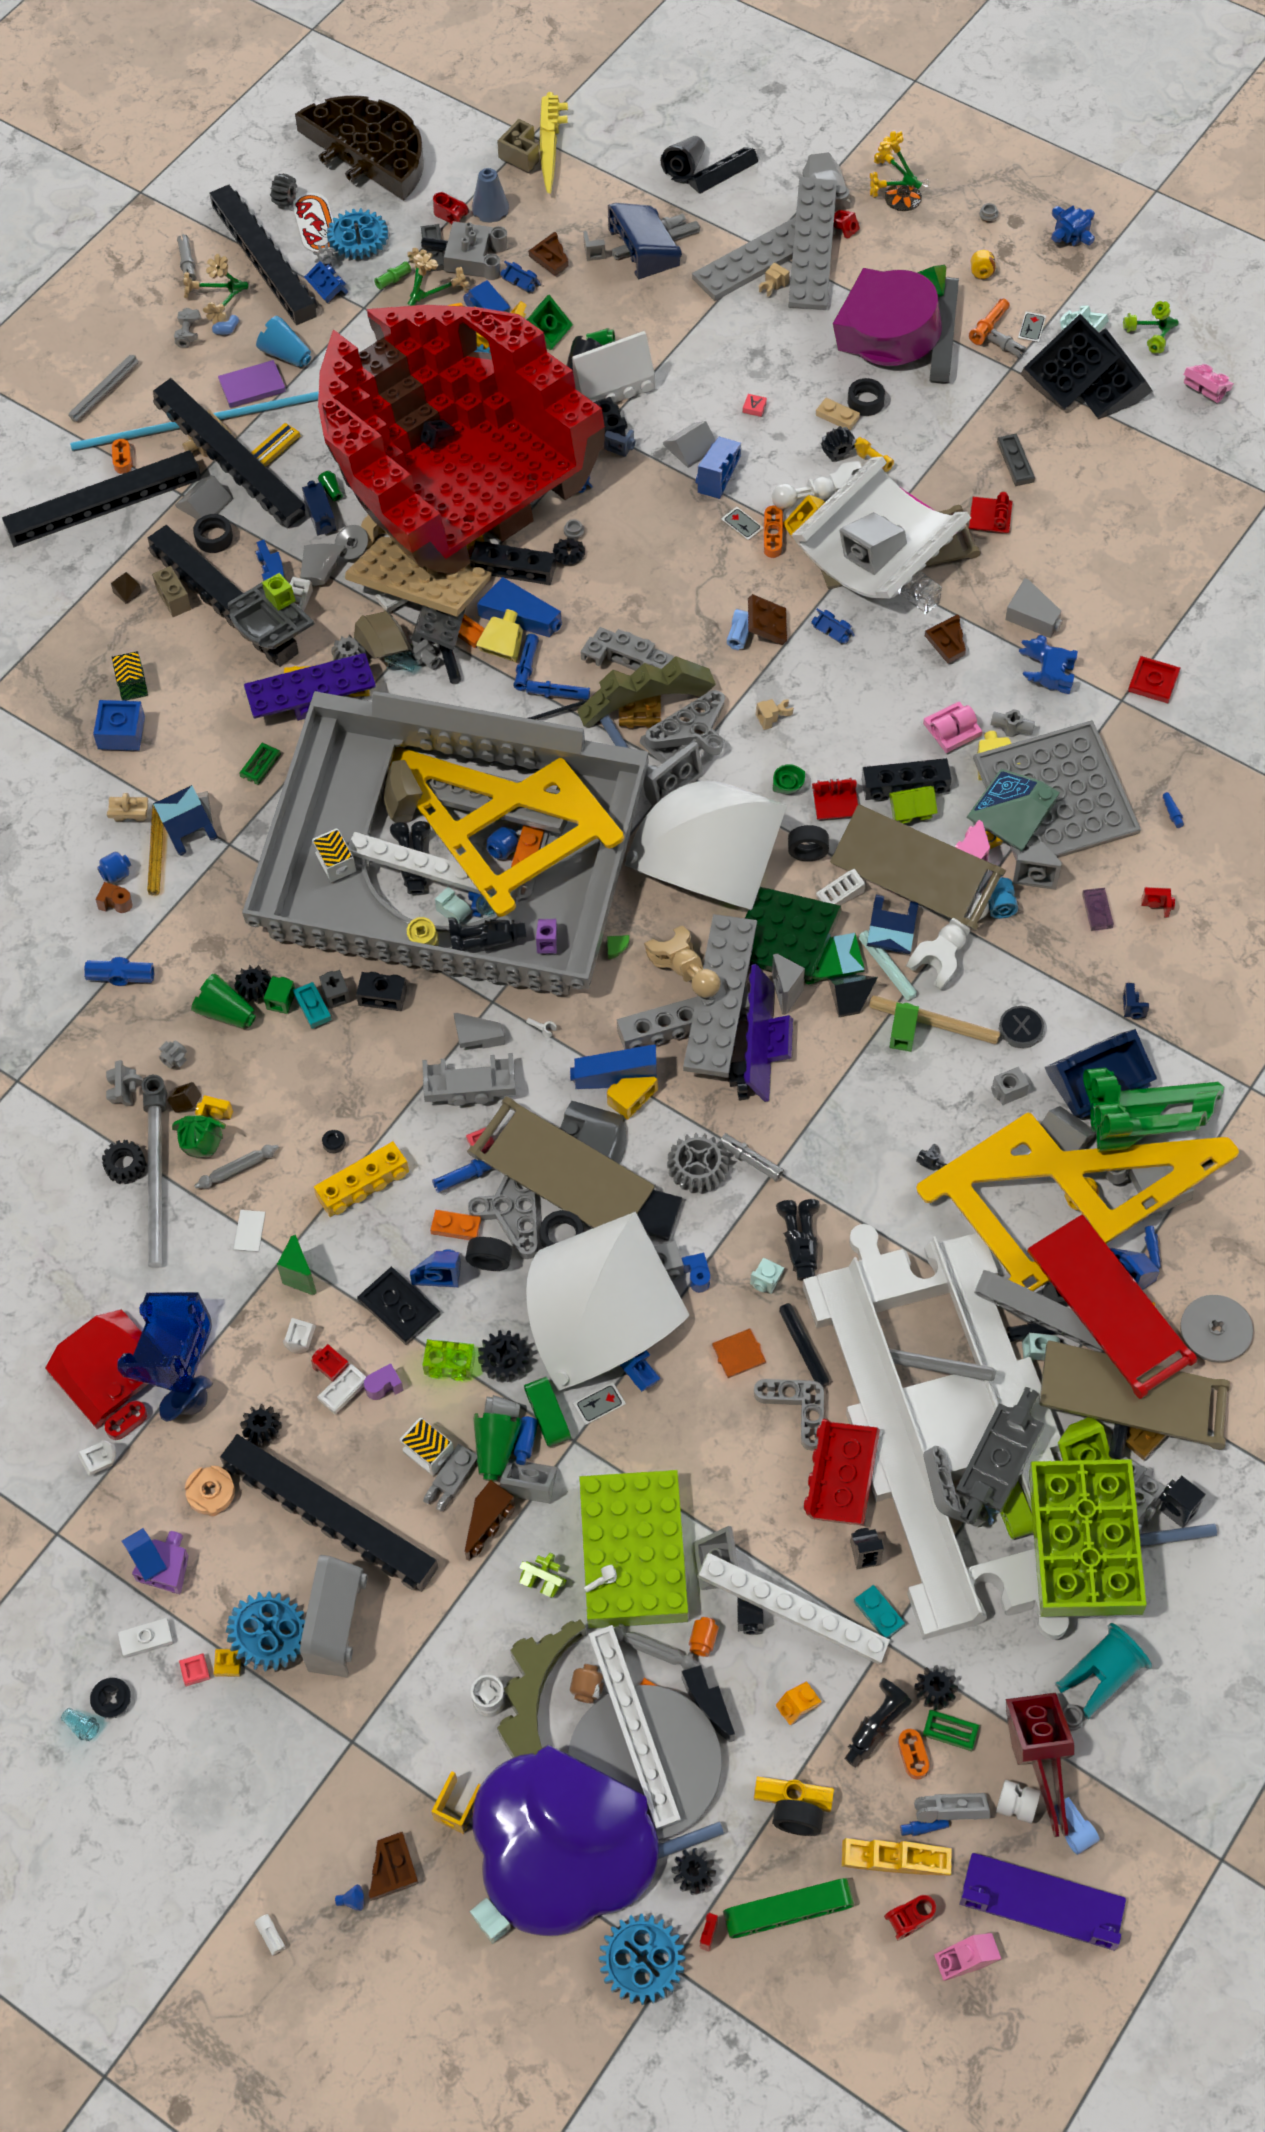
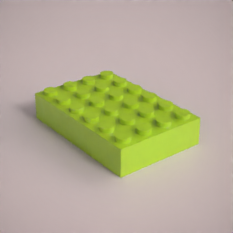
[1029,1459,1147,1617]
[579,1470,688,1629]

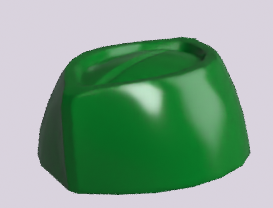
[772,764,805,794]

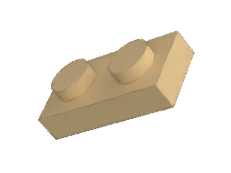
[816,398,860,430]

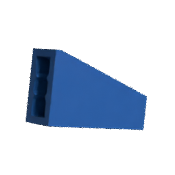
[477,577,562,637]
[570,1045,657,1089]

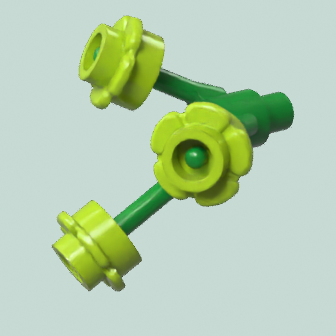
[1123,301,1179,354]

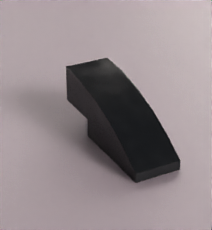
[681,1665,735,1742]

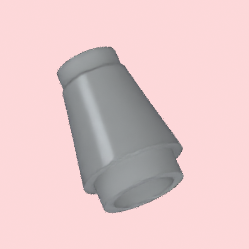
[484,1395,520,1418]

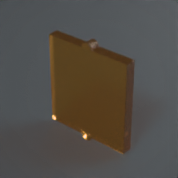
[712,1328,766,1378]

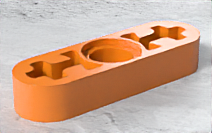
[764,505,783,558]

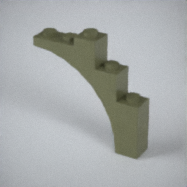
[577,656,716,728]
[497,1619,586,1758]

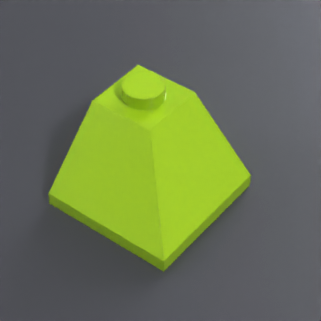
[1058,1417,1112,1461]

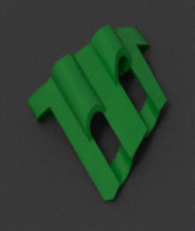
[1083,1068,1224,1152]

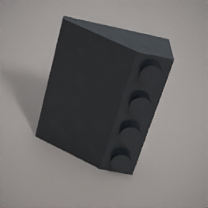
[1021,314,1121,410]
[1080,328,1153,420]

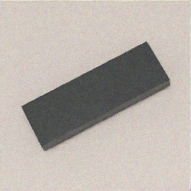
[421,224,444,272]
[997,433,1035,486]

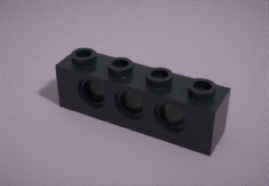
[470,541,556,585]
[861,758,952,800]

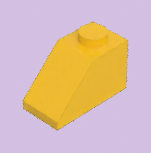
[783,495,825,538]
[607,1077,658,1120]

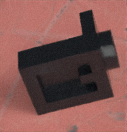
[421,420,455,449]

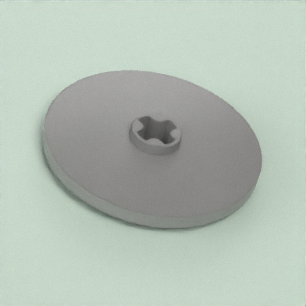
[1180,1295,1253,1363]

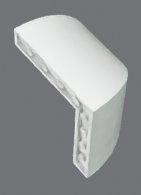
[625,781,787,910]
[526,1212,689,1391]

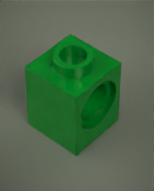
[264,976,295,1014]

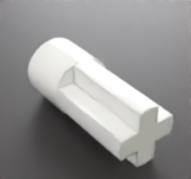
[254,1914,285,1956]

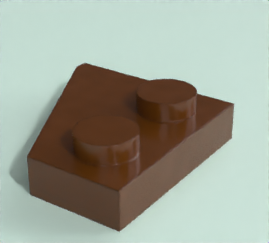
[528,232,569,276]
[924,614,966,664]
[369,1832,419,1901]

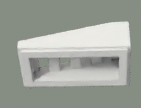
[290,577,313,611]
[816,869,865,905]

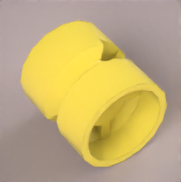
[407,917,439,946]

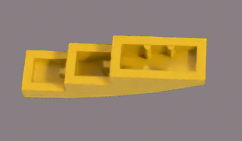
[841,1838,952,1876]

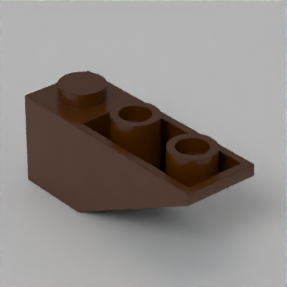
[464,1480,515,1561]

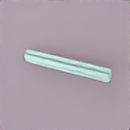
[859,930,917,1001]

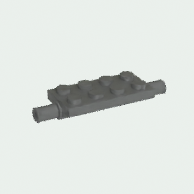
[956,1387,1045,1524]

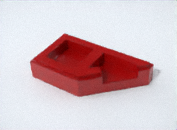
[699,1912,718,1951]

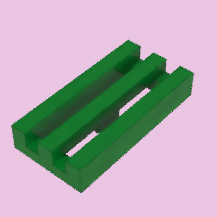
[239,742,281,785]
[922,1710,979,1752]

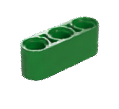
[524,1377,571,1447]

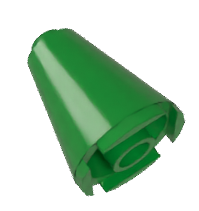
[191,973,256,1029]
[473,1413,522,1482]

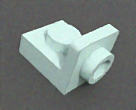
[750,1258,784,1294]

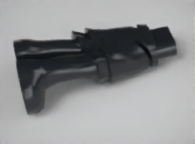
[390,821,431,894]
[448,917,526,951]
[776,1199,820,1281]
[844,1678,913,1768]

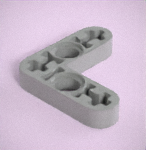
[754,1379,824,1451]
[923,1446,989,1527]

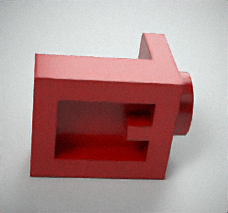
[833,210,860,238]
[1141,887,1175,918]
[311,1344,349,1382]

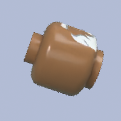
[570,1664,605,1704]

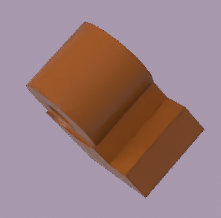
[95,882,133,913]

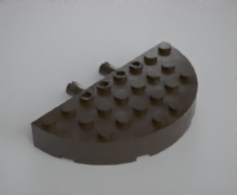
[295,96,424,200]

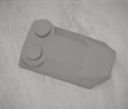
[802,152,851,211]
[643,738,703,807]

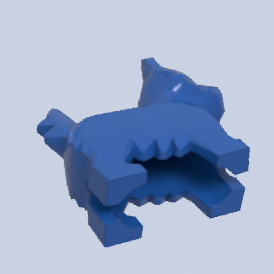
[1019,635,1078,694]

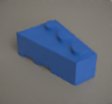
[695,436,741,499]

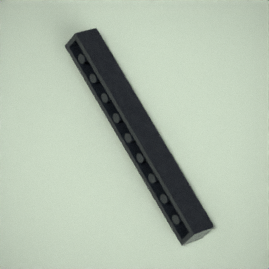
[209,184,317,326]
[153,378,305,529]
[2,450,202,547]
[147,525,299,667]
[220,1434,438,1592]

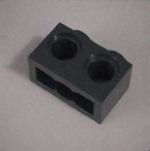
[594,397,628,437]

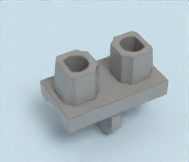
[106,1060,143,1107]

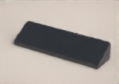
[687,147,758,193]

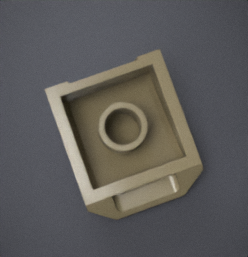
[354,610,412,659]
[384,760,423,823]

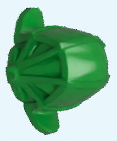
[172,1116,226,1157]

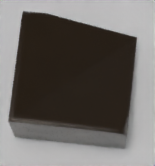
[111,572,142,604]
[167,1082,201,1113]

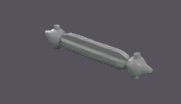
[194,1145,279,1189]
[613,1624,700,1670]

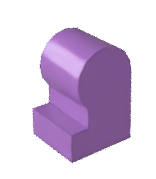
[536,919,557,953]
[364,1363,404,1400]

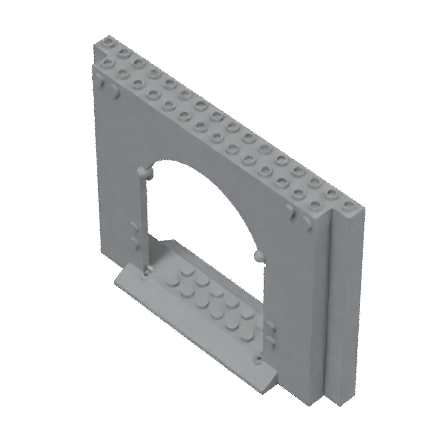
[242,691,649,995]

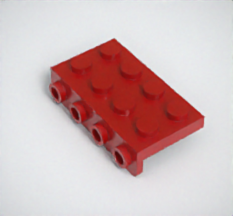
[804,1419,880,1526]

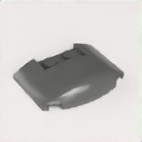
[228,578,315,649]
[560,1101,626,1164]

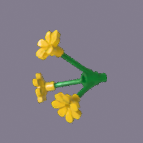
[870,131,922,198]

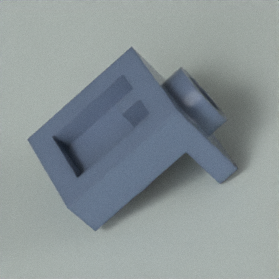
[604,430,636,457]

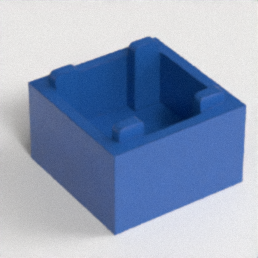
[93,700,145,751]

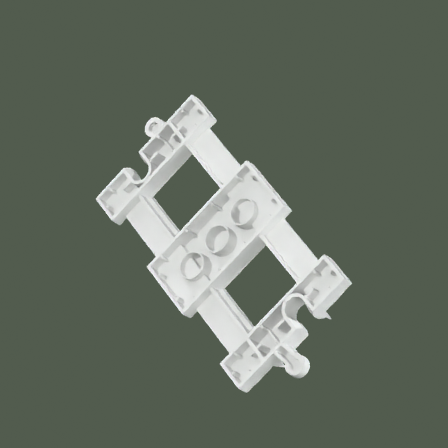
[803,1224,1069,1640]

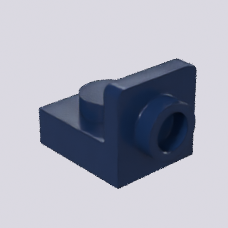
[1123,983,1149,1019]

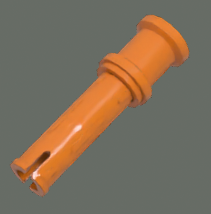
[969,298,1010,345]

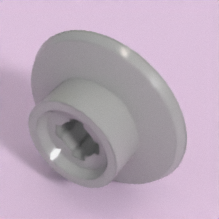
[335,525,368,559]

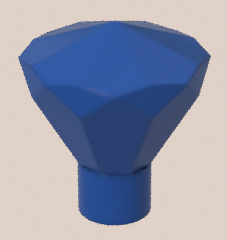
[335,1884,364,1911]

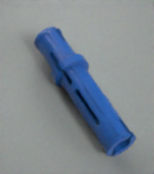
[513,634,539,691]
[526,680,590,700]
[432,1159,492,1193]

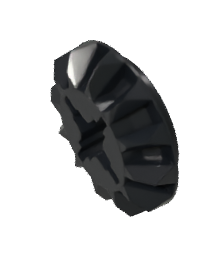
[553,536,585,565]
[90,1677,131,1719]

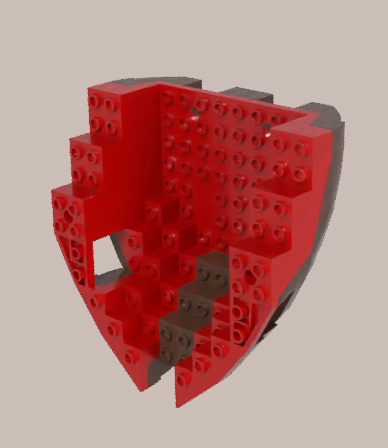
[318,304,605,574]

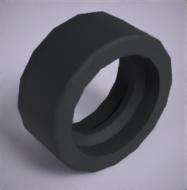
[847,378,885,416]
[193,514,233,553]
[788,825,829,861]
[539,1210,584,1248]
[465,1236,512,1271]
[772,1800,824,1836]

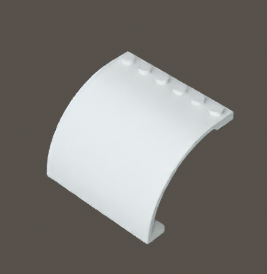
[791,456,971,599]

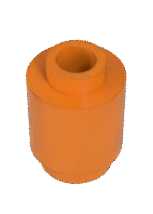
[689,1617,719,1657]

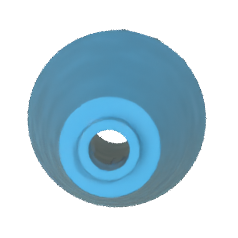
[256,316,311,367]

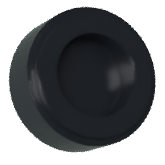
[322,1130,346,1154]

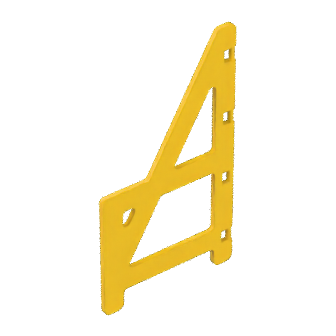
[389,747,625,917]
[916,1113,1239,1291]

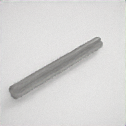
[612,221,700,260]
[69,355,138,422]
[889,1349,996,1381]

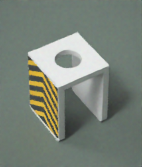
[312,828,356,883]
[400,1418,454,1477]

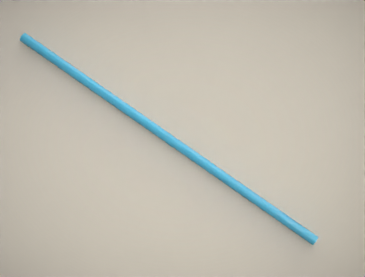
[70,391,319,451]

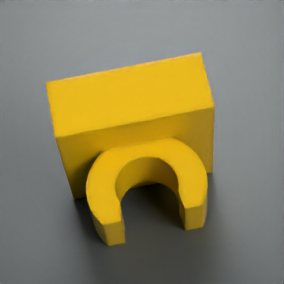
[213,1649,241,1677]

